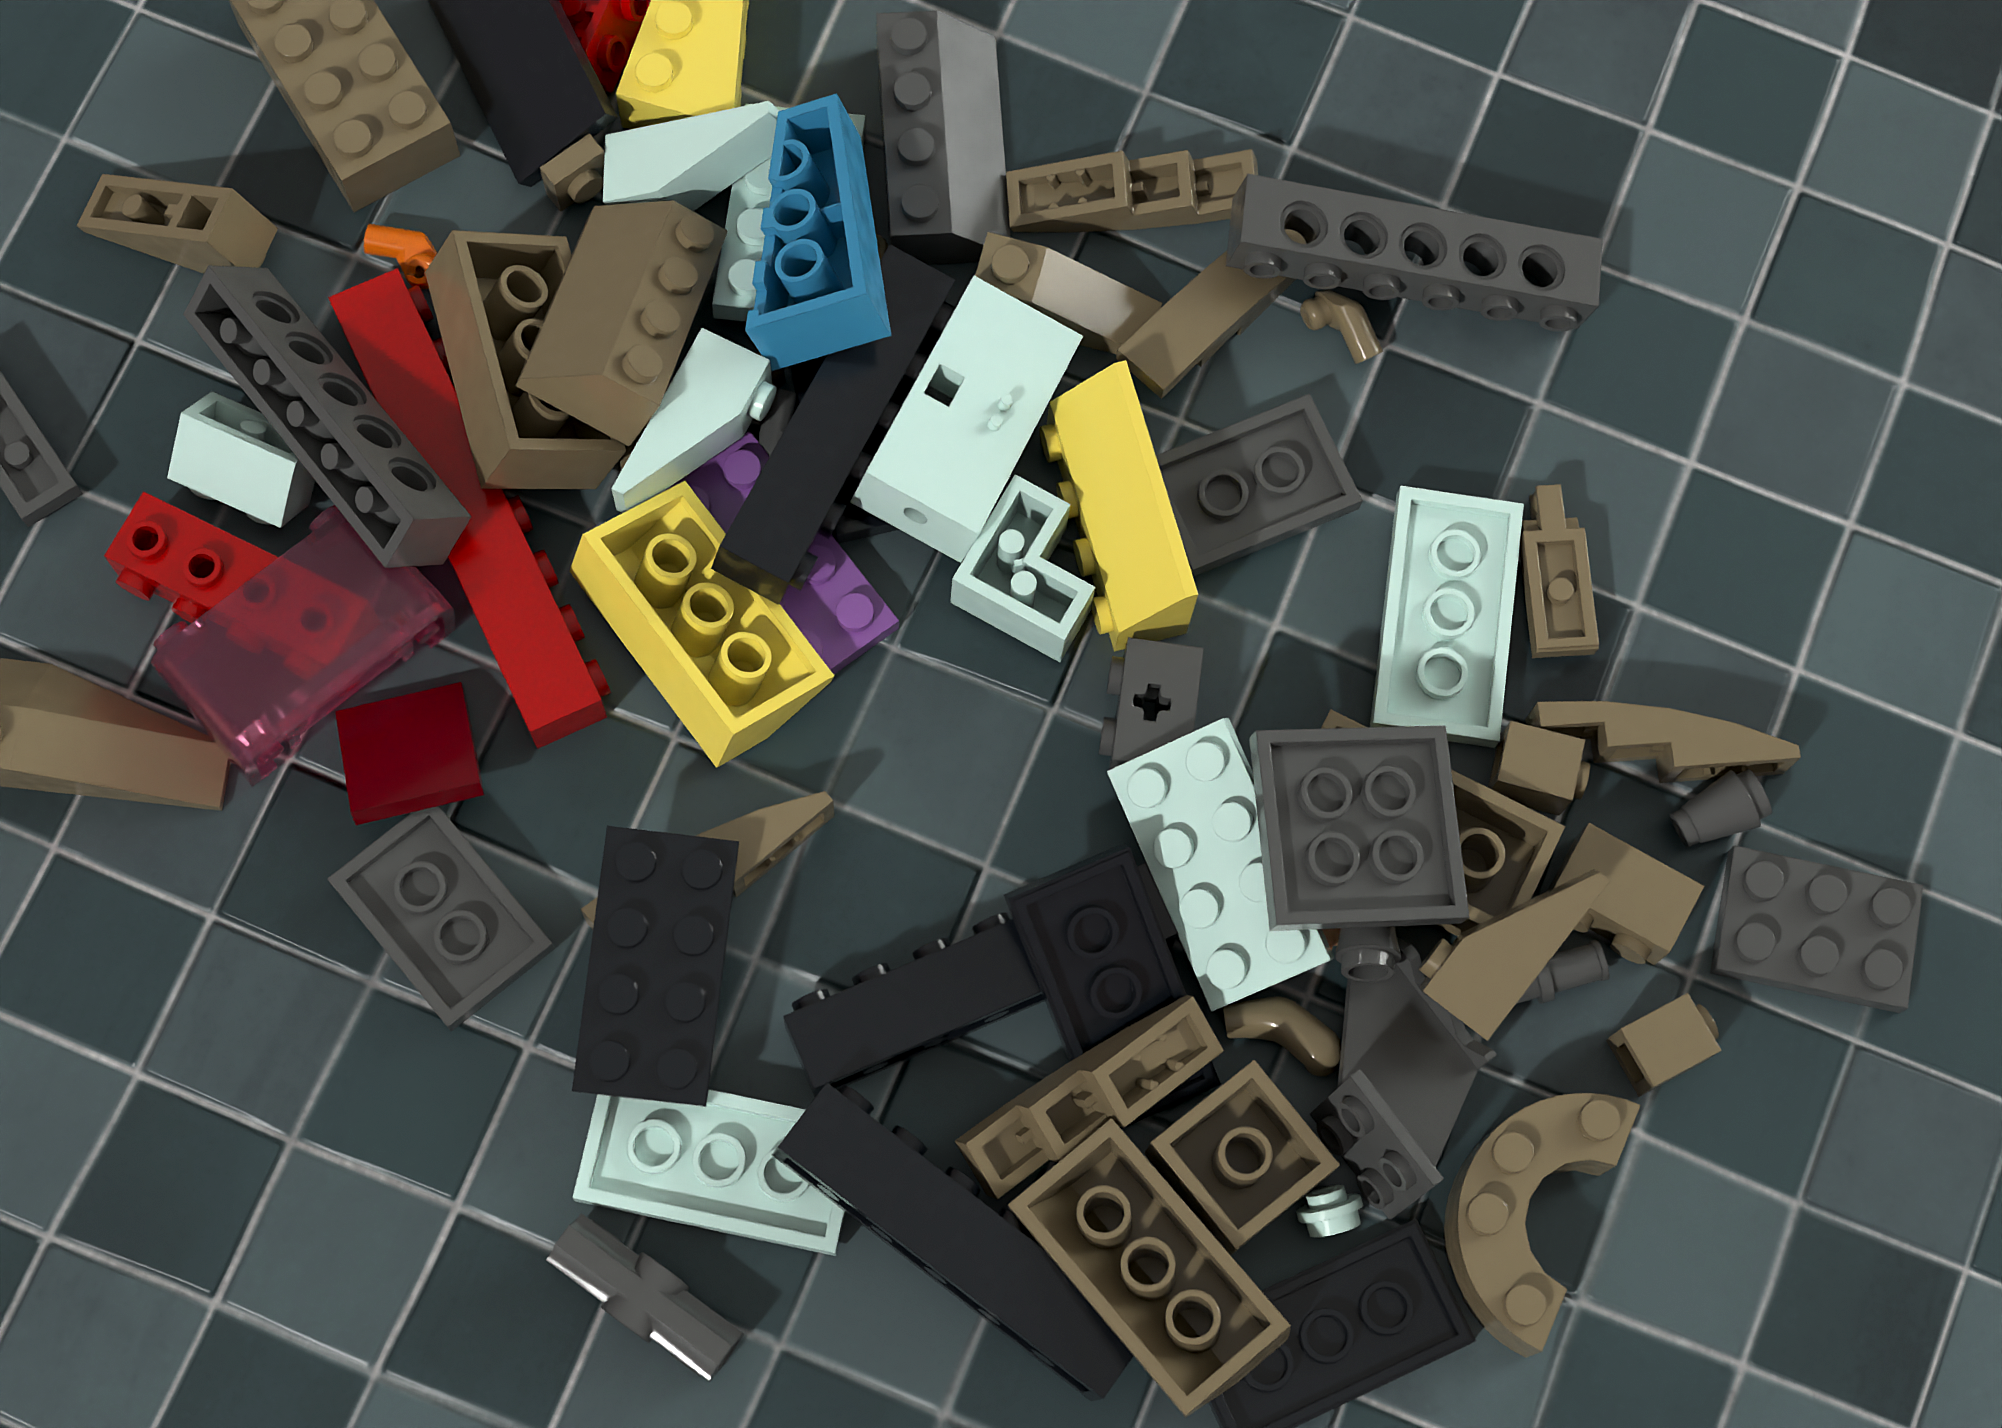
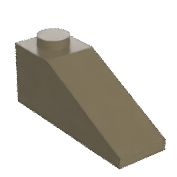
[77,174,278,274]
[975,232,1162,354]
[1418,869,1611,1041]

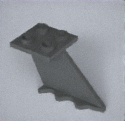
[1310,937,1497,1220]

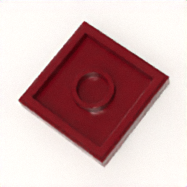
[335,682,484,825]

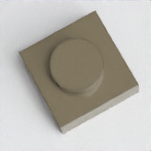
[540,133,605,212]

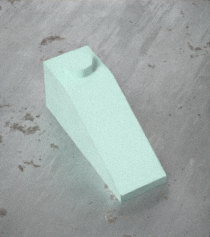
[603,101,779,211]
[611,328,777,513]

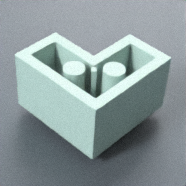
[951,474,1095,662]

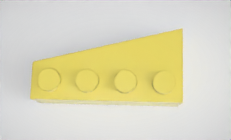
[616,0,749,129]

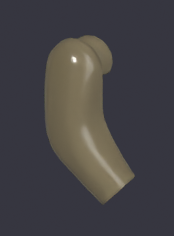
[1223,996,1341,1077]

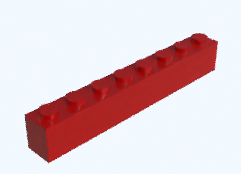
[328,268,611,749]

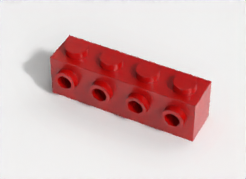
[104,491,378,685]

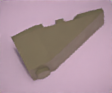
[0,658,233,811]

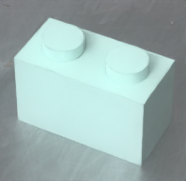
[167,392,315,528]

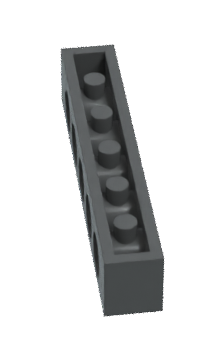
[1226,173,1603,331]
[183,265,472,568]

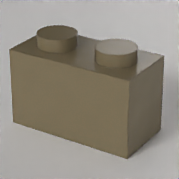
[1547,823,1704,965]

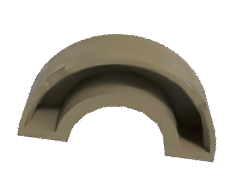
[1444,1093,1641,1358]

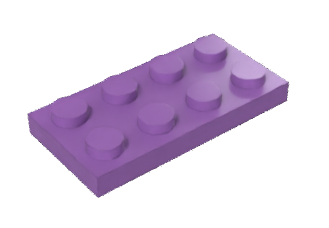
[663,431,899,674]

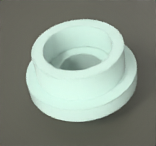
[1296,1185,1363,1237]

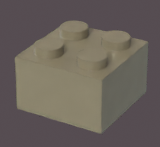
[1144,1060,1340,1256]

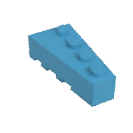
[745,93,891,371]

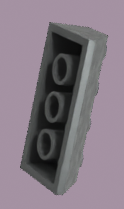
[876,11,1011,265]

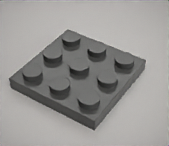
[1249,725,1469,931]

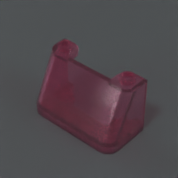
[151,505,455,787]

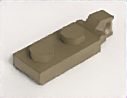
[1519,484,1599,658]

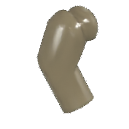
[1300,289,1383,364]

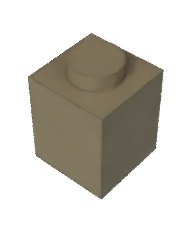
[1488,721,1590,816]
[1606,993,1722,1097]

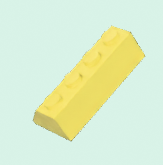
[1039,360,1198,652]
[569,481,834,768]

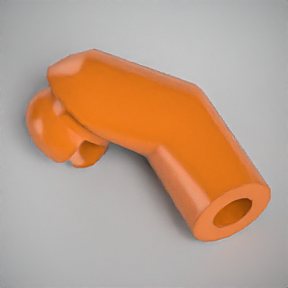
[364,224,437,289]

